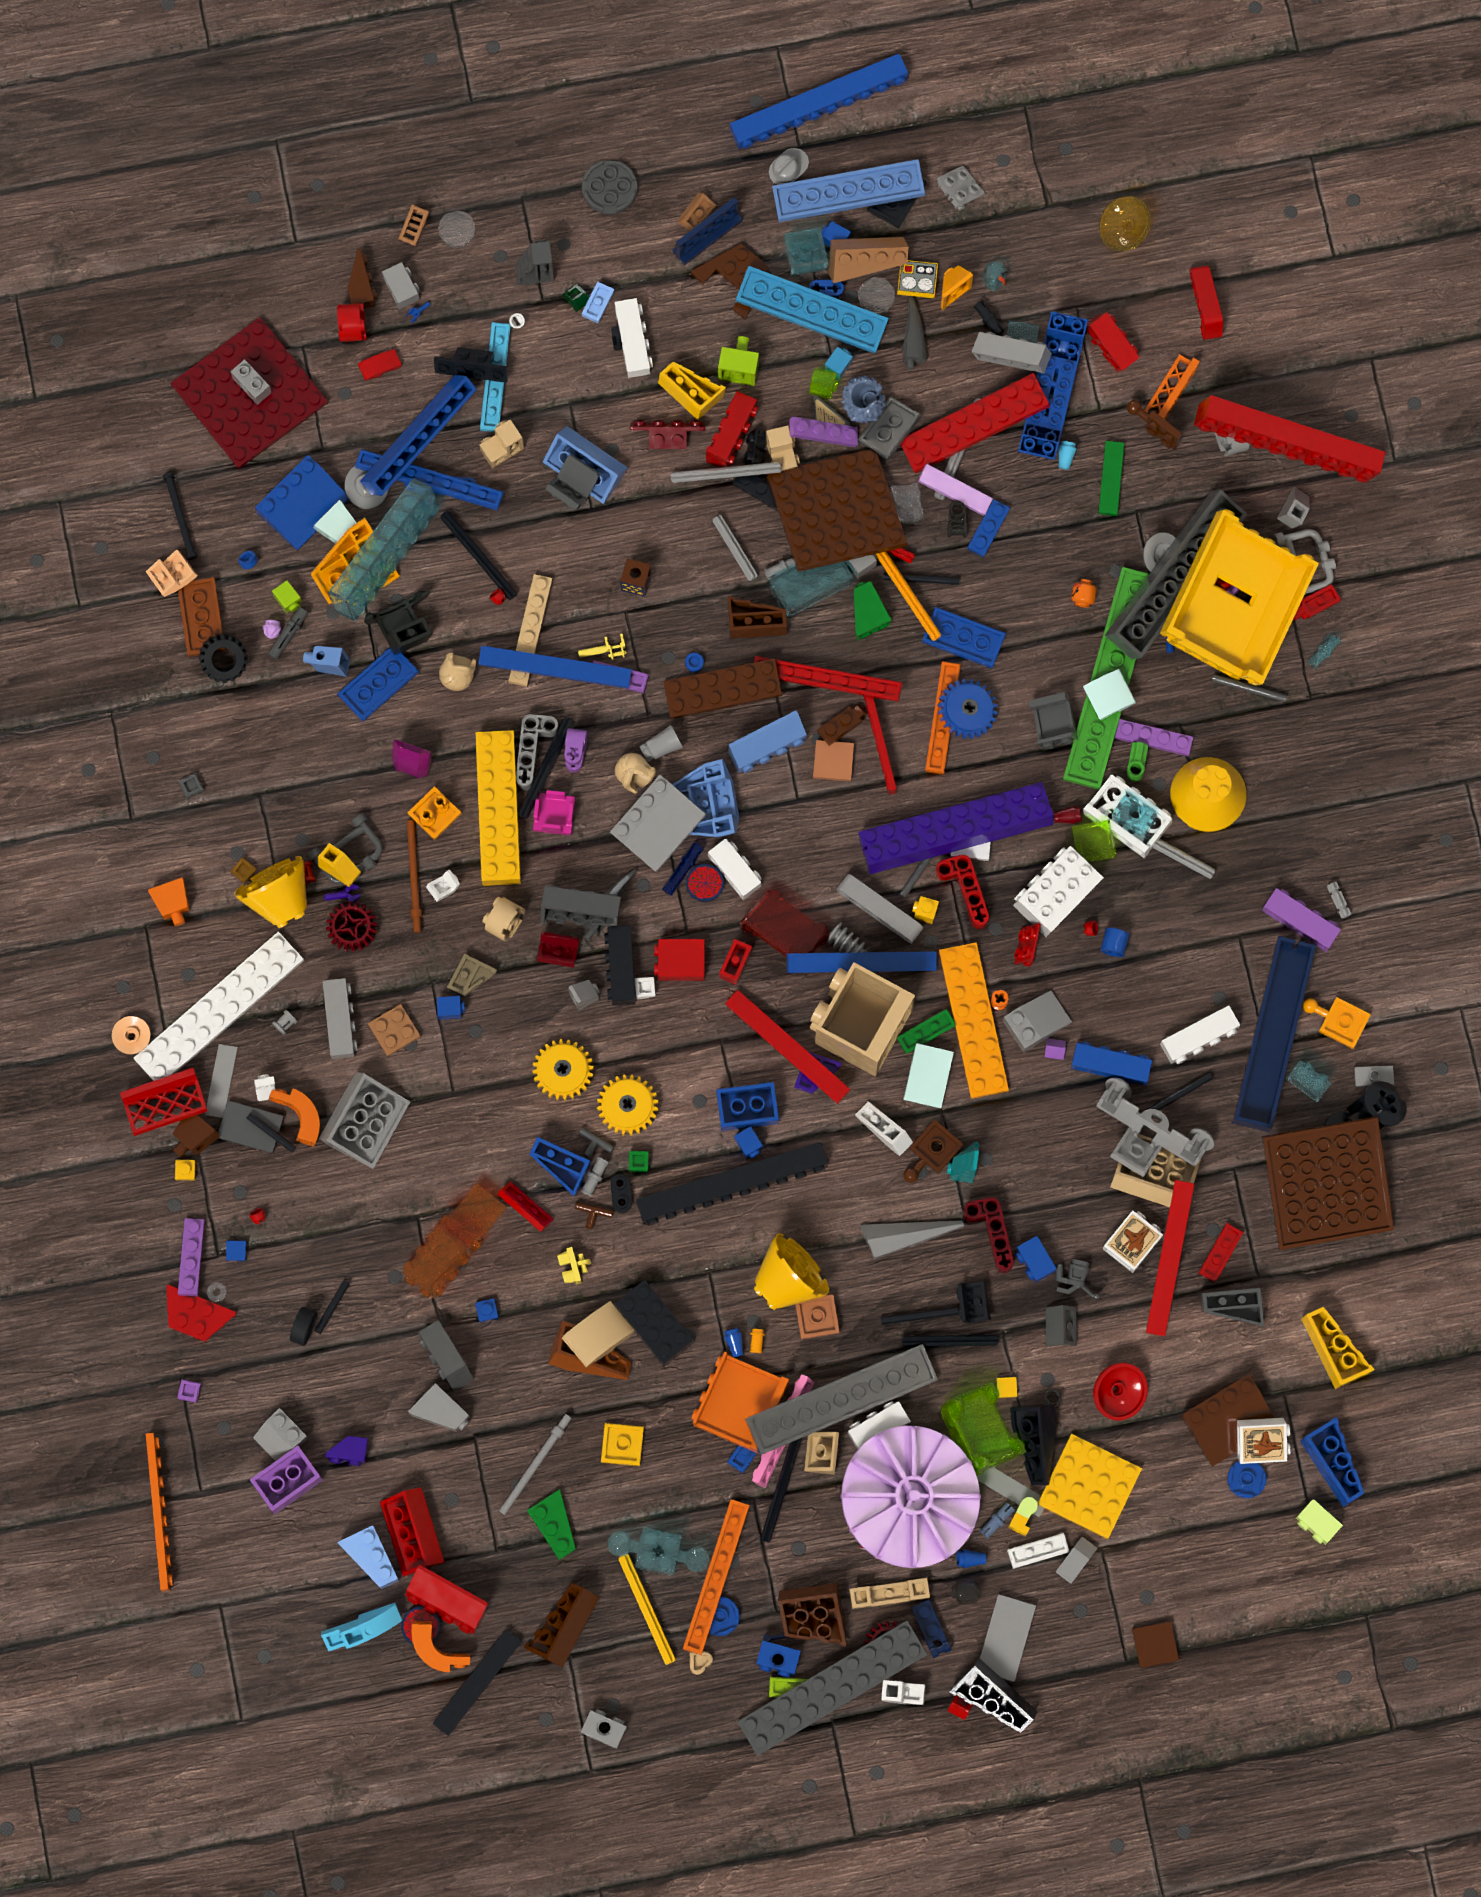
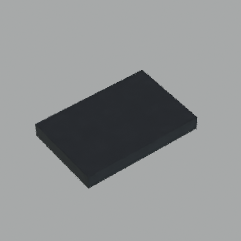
[867,179,927,229]

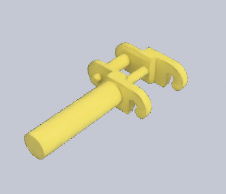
[578,633,626,660]

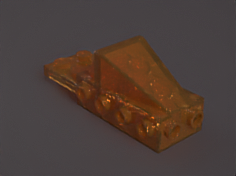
[403,1183,507,1299]

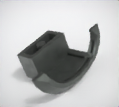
[364,591,432,655]

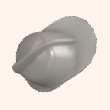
[769,148,809,185]

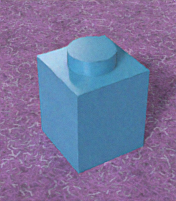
[824,347,853,380]

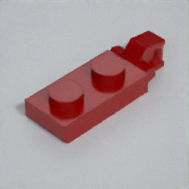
[1292,584,1341,621]

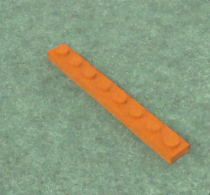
[146,1433,173,1592]
[683,1499,750,1656]

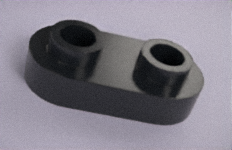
[610,1174,632,1214]

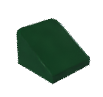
[562,284,589,312]

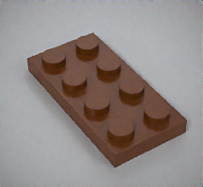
[178,577,226,657]

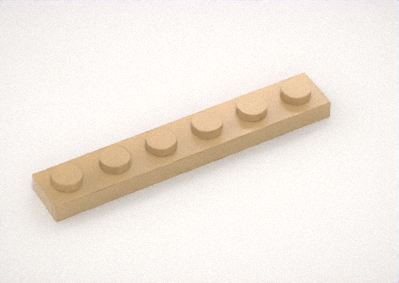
[509,574,552,687]

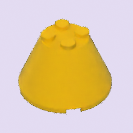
[1170,757,1246,832]
[234,856,307,928]
[754,1233,829,1310]

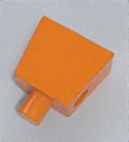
[148,878,190,926]

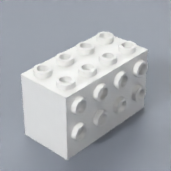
[1013,846,1104,937]

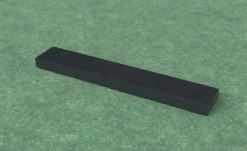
[433,1629,522,1736]

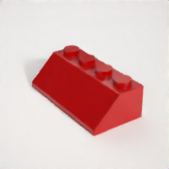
[380,1487,444,1577]
[405,1564,488,1635]

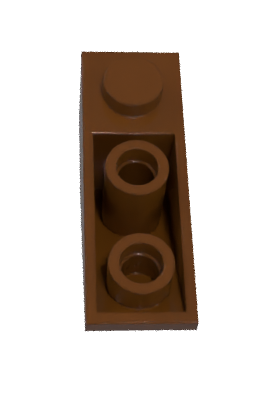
[348,249,377,309]

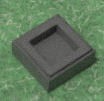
[178,773,204,799]

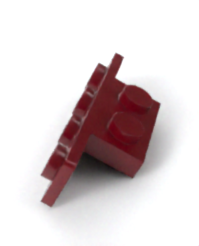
[630,420,705,449]

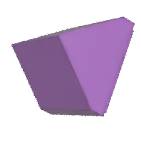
[1044,1038,1066,1060]

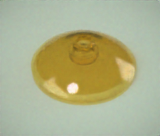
[1099,196,1151,251]

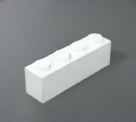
[615,298,653,378]
[1160,1006,1240,1064]

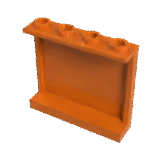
[691,1352,789,1454]

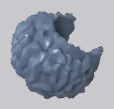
[841,375,886,424]

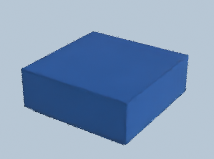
[226,1241,246,1261]

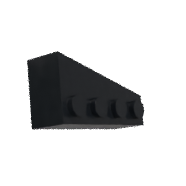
[949,1658,1038,1733]

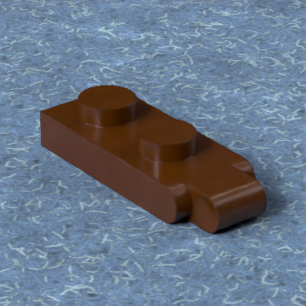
[817,705,867,746]

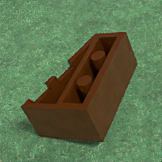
[728,595,787,639]

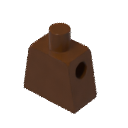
[173,1115,220,1157]

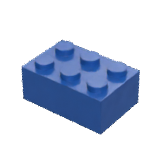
[716,1082,779,1132]

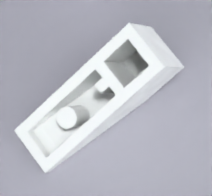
[855,1102,913,1156]

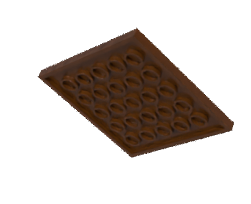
[767,449,907,572]
[1262,1116,1394,1250]

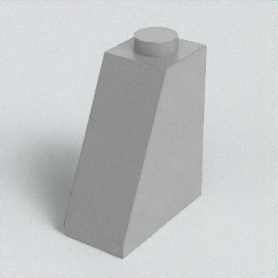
[408,1383,470,1432]

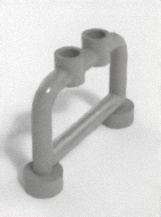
[1273,529,1336,594]

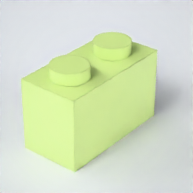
[1296,1499,1343,1545]

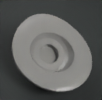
[345,466,389,509]
[1143,533,1176,572]

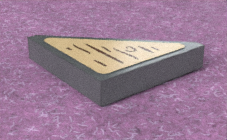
[813,395,850,426]

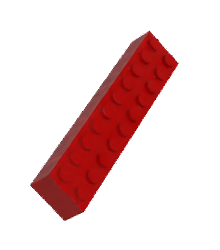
[1194,395,1385,482]

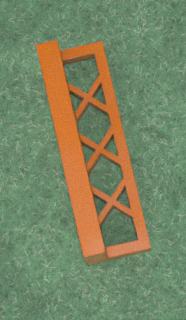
[1144,354,1200,420]

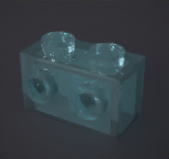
[1287,1060,1331,1102]

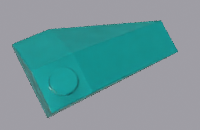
[947,1142,979,1183]

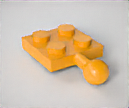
[1303,997,1371,1049]

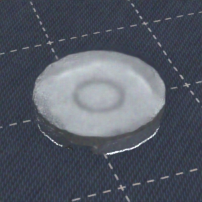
[438,211,476,248]
[858,277,895,315]

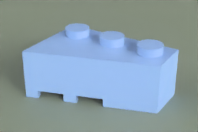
[337,1525,399,1589]

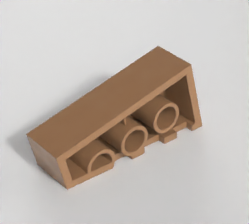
[828,237,909,283]

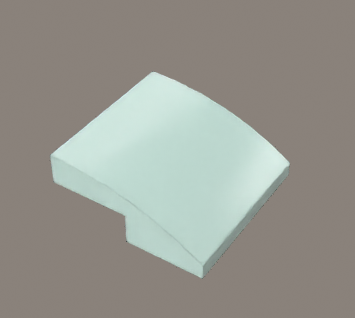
[1083,669,1136,720]

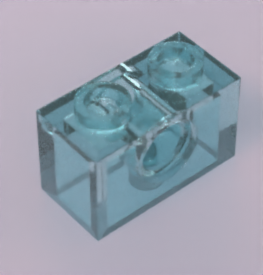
[1112,795,1157,838]

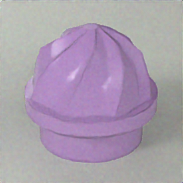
[263,620,282,639]

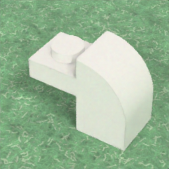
[881,1680,926,1705]

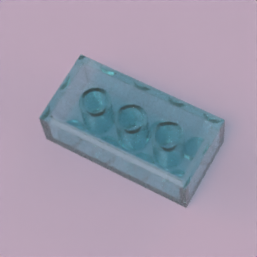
[769,562,853,618]

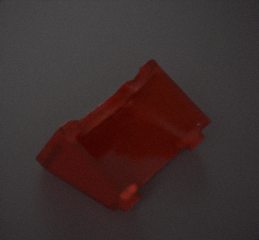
[740,889,829,960]

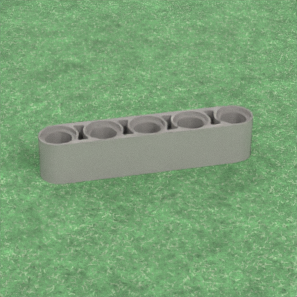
[836,874,923,944]

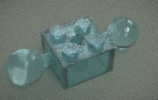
[607,1528,710,1576]

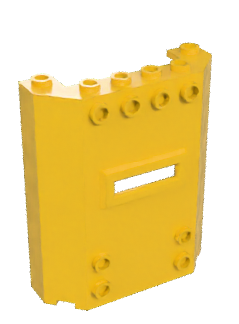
[1160,509,1319,686]

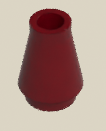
[1053,805,1082,824]

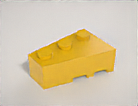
[658,362,726,420]

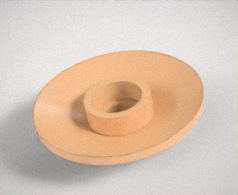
[112,1016,150,1054]

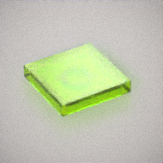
[1072,819,1117,862]

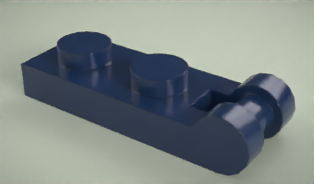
[911,1600,951,1659]

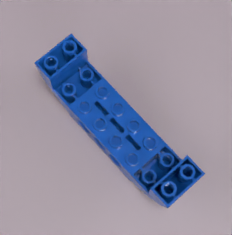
[1018,311,1088,460]

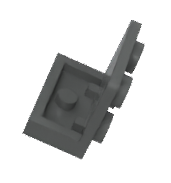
[546,454,600,510]

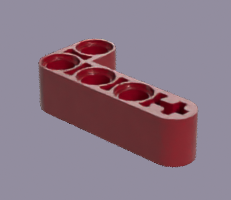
[963,1197,1014,1274]

